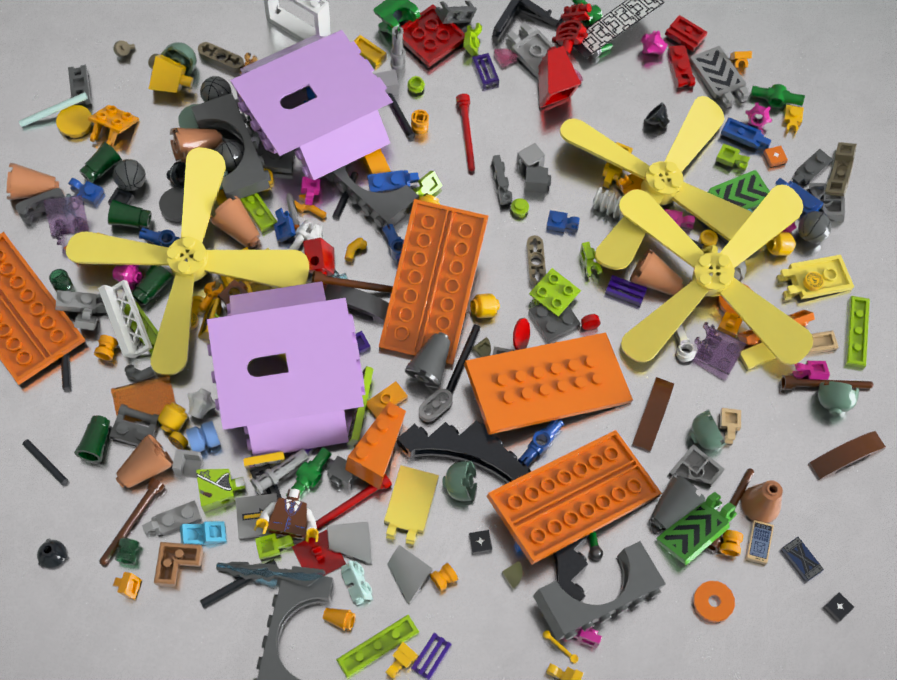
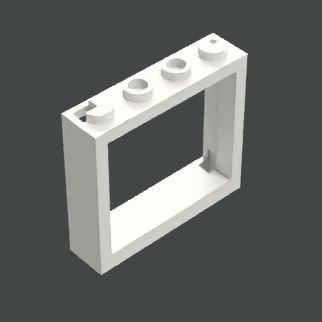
[264,0,331,41]

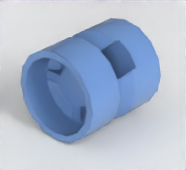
[185,421,221,452]

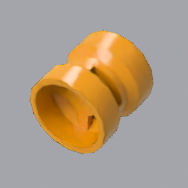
[411,109,429,134]
[94,335,118,361]
[719,530,743,556]
[430,563,459,591]

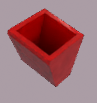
[538,46,581,108]

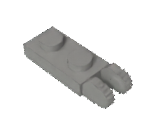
[55,290,107,313]

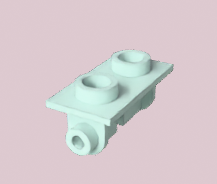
[341,560,373,605]

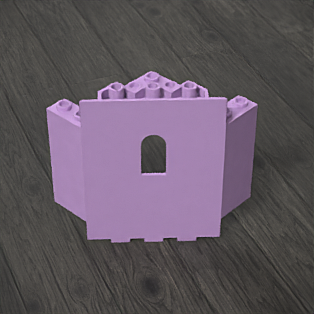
[230,30,393,180]
[207,282,366,456]

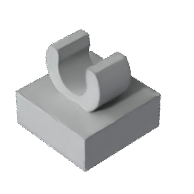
[74,307,98,330]

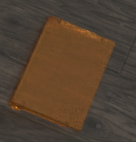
[111,375,176,423]

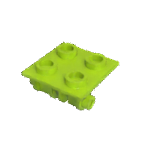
[529,268,581,317]

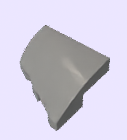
[809,183,845,222]
[669,444,725,485]
[327,522,372,565]
[387,545,433,604]

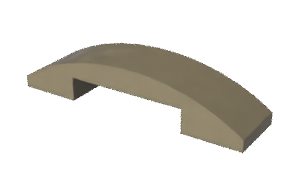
[825,142,857,196]

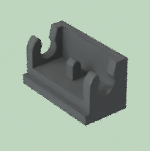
[435,1,477,24]

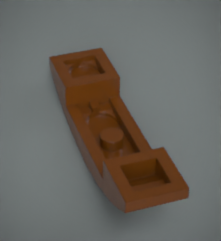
[632,377,674,452]
[809,431,886,480]

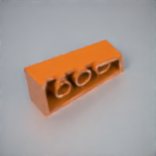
[345,401,406,490]

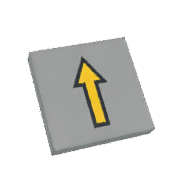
[236,493,277,539]

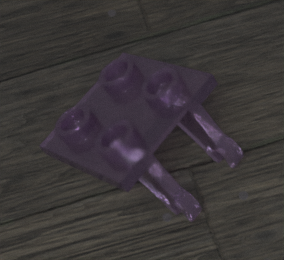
[44,195,89,245]
[694,322,746,375]

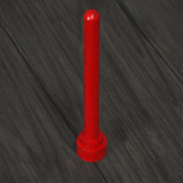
[456,94,475,172]
[316,474,392,530]

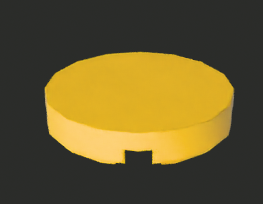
[56,105,93,138]

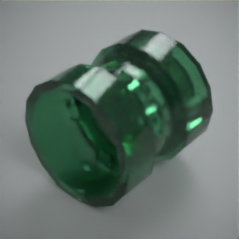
[49,269,73,292]
[115,538,140,564]

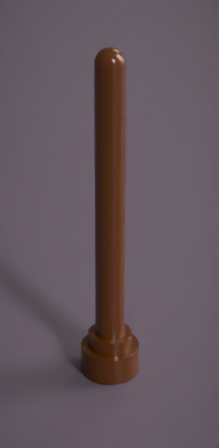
[311,271,393,293]
[781,375,874,390]
[707,468,754,552]
[99,478,165,565]

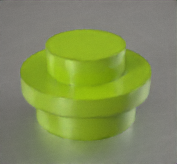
[407,76,425,93]
[511,198,529,216]

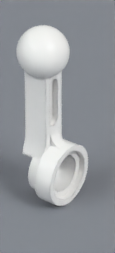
[675,324,696,362]

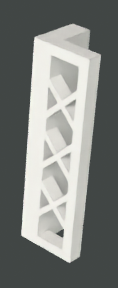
[98,280,152,358]

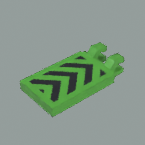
[708,170,770,210]
[656,492,737,565]

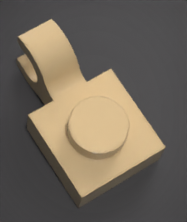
[720,408,741,444]

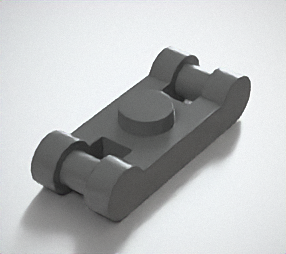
[68,65,92,105]
[16,188,67,221]

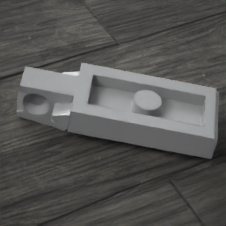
[142,500,202,536]

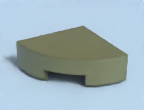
[472,337,491,358]
[502,561,522,590]

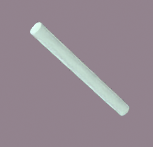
[19,92,88,127]

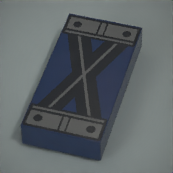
[781,537,824,582]

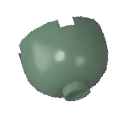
[161,42,197,76]
[818,381,859,415]
[690,409,726,450]
[442,461,477,501]

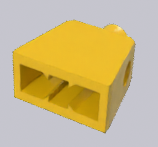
[148,54,194,93]

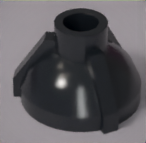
[644,102,670,128]
[166,161,186,188]
[37,538,69,569]

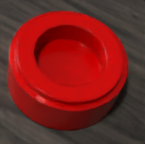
[581,314,601,330]

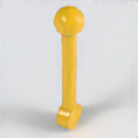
[543,630,579,663]

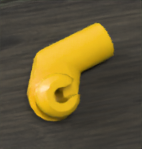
[344,238,367,262]

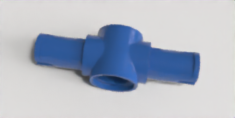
[382,224,404,263]
[139,227,180,248]
[518,419,564,467]

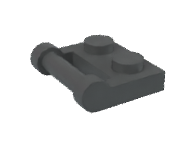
[109,404,159,446]

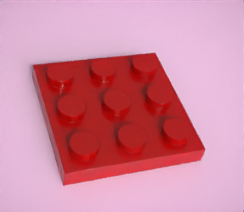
[401,4,465,68]

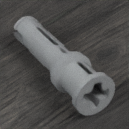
[390,26,406,69]
[250,449,309,495]

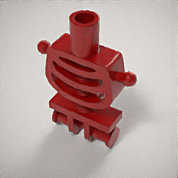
[552,3,591,56]

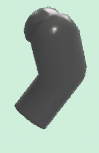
[124,364,155,382]

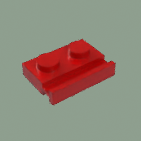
[665,15,708,52]

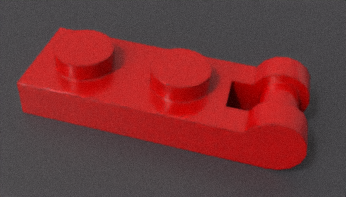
[667,45,695,88]

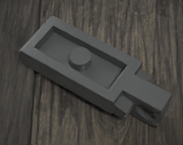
[792,149,833,185]
[490,155,513,205]

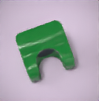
[373,0,420,35]

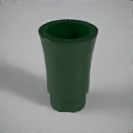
[79,142,122,183]
[108,199,152,228]
[132,265,174,305]
[74,415,111,463]

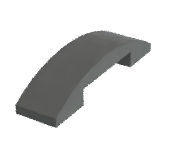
[324,284,389,323]

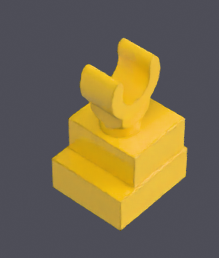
[385,642,419,679]
[546,663,583,680]

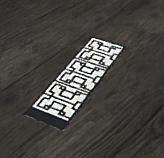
[573,0,665,59]

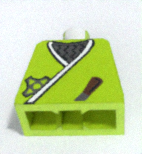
[196,469,245,512]

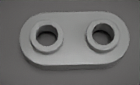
[419,389,453,422]

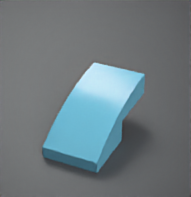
[180,521,226,545]

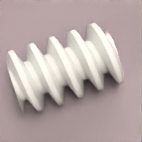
[593,187,624,220]

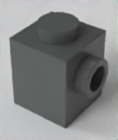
[524,166,551,193]
[326,456,357,490]

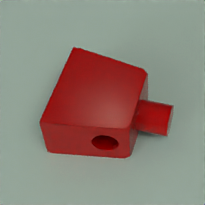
[303,238,335,285]

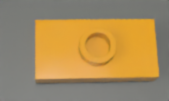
[366,381,408,419]

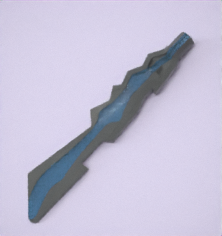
[216,562,325,587]

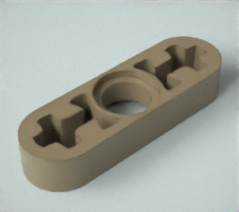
[198,42,245,73]
[526,235,546,287]

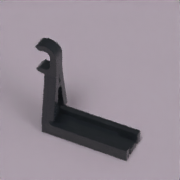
[492,0,563,40]

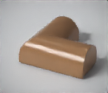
[154,542,203,587]

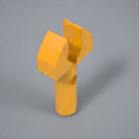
[294,194,327,219]
[199,281,224,311]

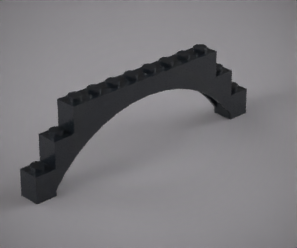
[397,420,590,602]

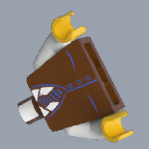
[254,489,319,542]

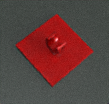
[292,530,346,576]

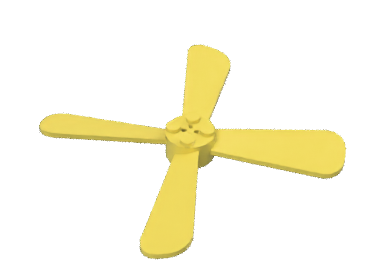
[560,96,753,270]
[66,147,309,375]
[619,185,813,365]

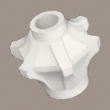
[187,388,216,419]

